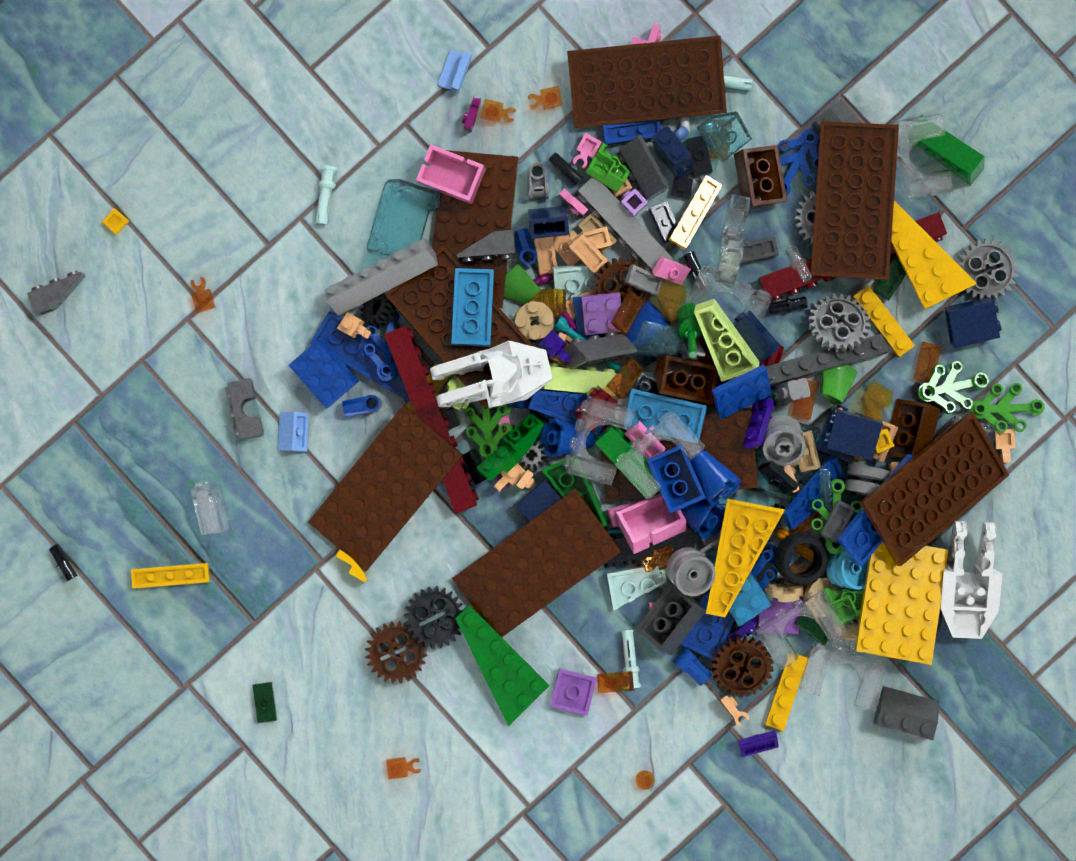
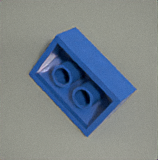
[647,444,707,514]

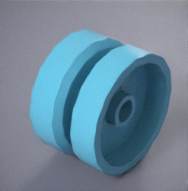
[826,550,868,590]

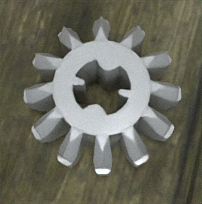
[518,441,548,472]

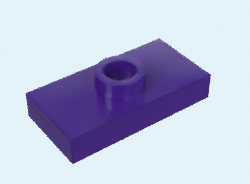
[738,730,779,757]

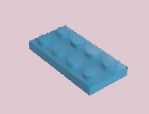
[451,268,494,347]
[623,389,707,444]
[706,548,772,626]

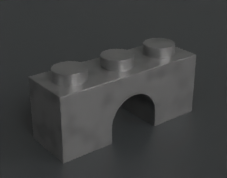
[225,378,264,440]

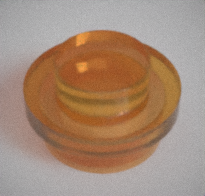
[636,770,655,790]

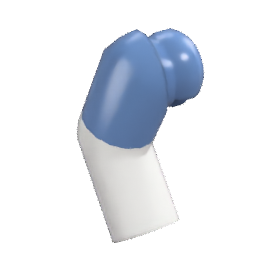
[673,117,690,141]

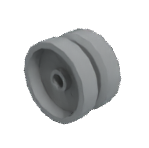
[762,415,806,466]
[844,463,890,497]
[666,547,716,596]

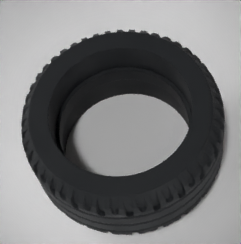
[775,532,828,585]

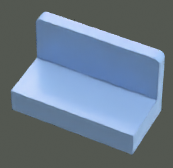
[438,50,472,93]
[278,412,309,452]

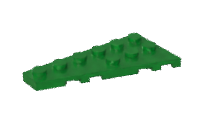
[455,604,550,726]

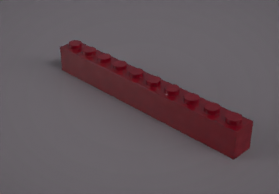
[758,212,947,302]
[384,326,479,514]

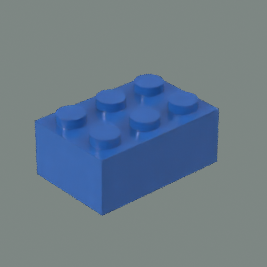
[288,338,359,409]

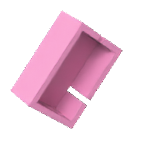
[416,144,486,204]
[616,493,686,554]

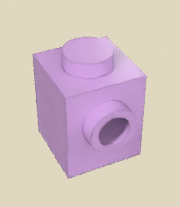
[621,189,648,217]

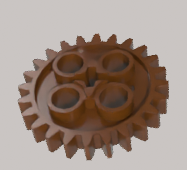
[590,257,652,320]
[365,621,427,684]
[711,636,774,697]

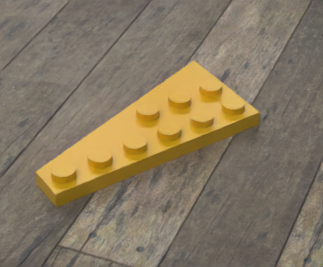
[891,201,977,310]
[706,499,785,617]

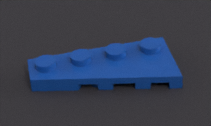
[527,389,605,433]
[783,454,845,530]

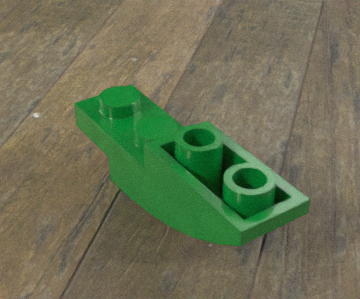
[476,413,544,482]

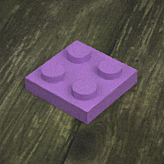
[581,292,623,335]
[550,668,597,716]

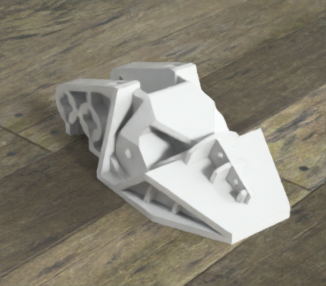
[430,341,553,408]
[940,521,1002,639]

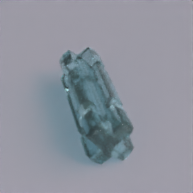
[819,468,832,506]

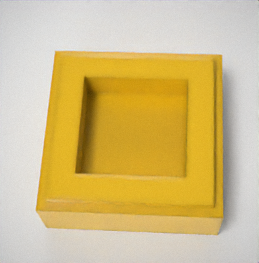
[102,208,129,235]

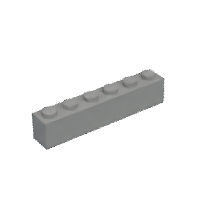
[577,177,673,273]
[325,238,438,316]

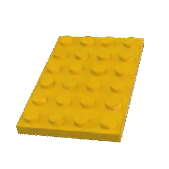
[854,542,949,665]

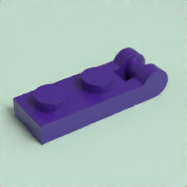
[743,398,774,449]

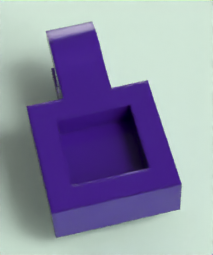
[539,330,572,363]
[726,618,758,640]

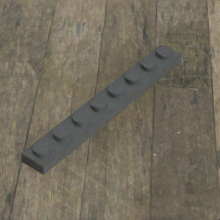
[738,334,889,387]

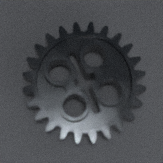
[403,586,463,649]

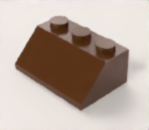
[734,145,787,210]
[654,355,718,405]
[887,399,941,459]

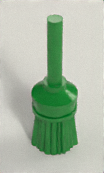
[676,303,703,358]

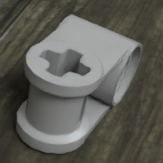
[529,162,549,200]

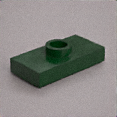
[873,258,906,301]
[794,608,835,646]
[252,682,277,723]

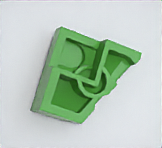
[585,142,630,193]
[504,264,543,305]
[820,365,858,405]
[823,588,864,626]

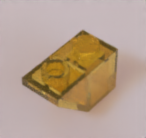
[657,279,688,324]
[529,289,566,317]
[861,381,893,420]

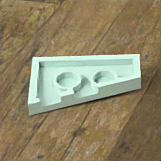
[552,264,611,304]
[607,562,667,611]

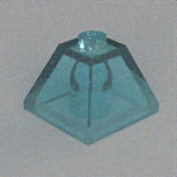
[697,111,752,162]
[634,321,684,359]

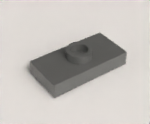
[737,236,779,264]
[820,500,855,543]

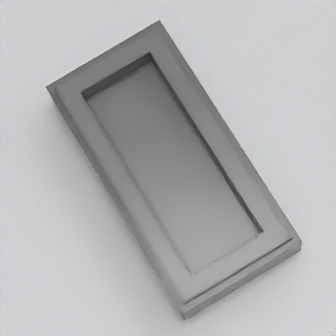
[624,264,664,297]

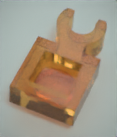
[528,86,563,110]
[480,99,516,123]
[191,277,216,313]
[386,757,421,779]

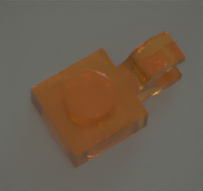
[642,545,674,572]

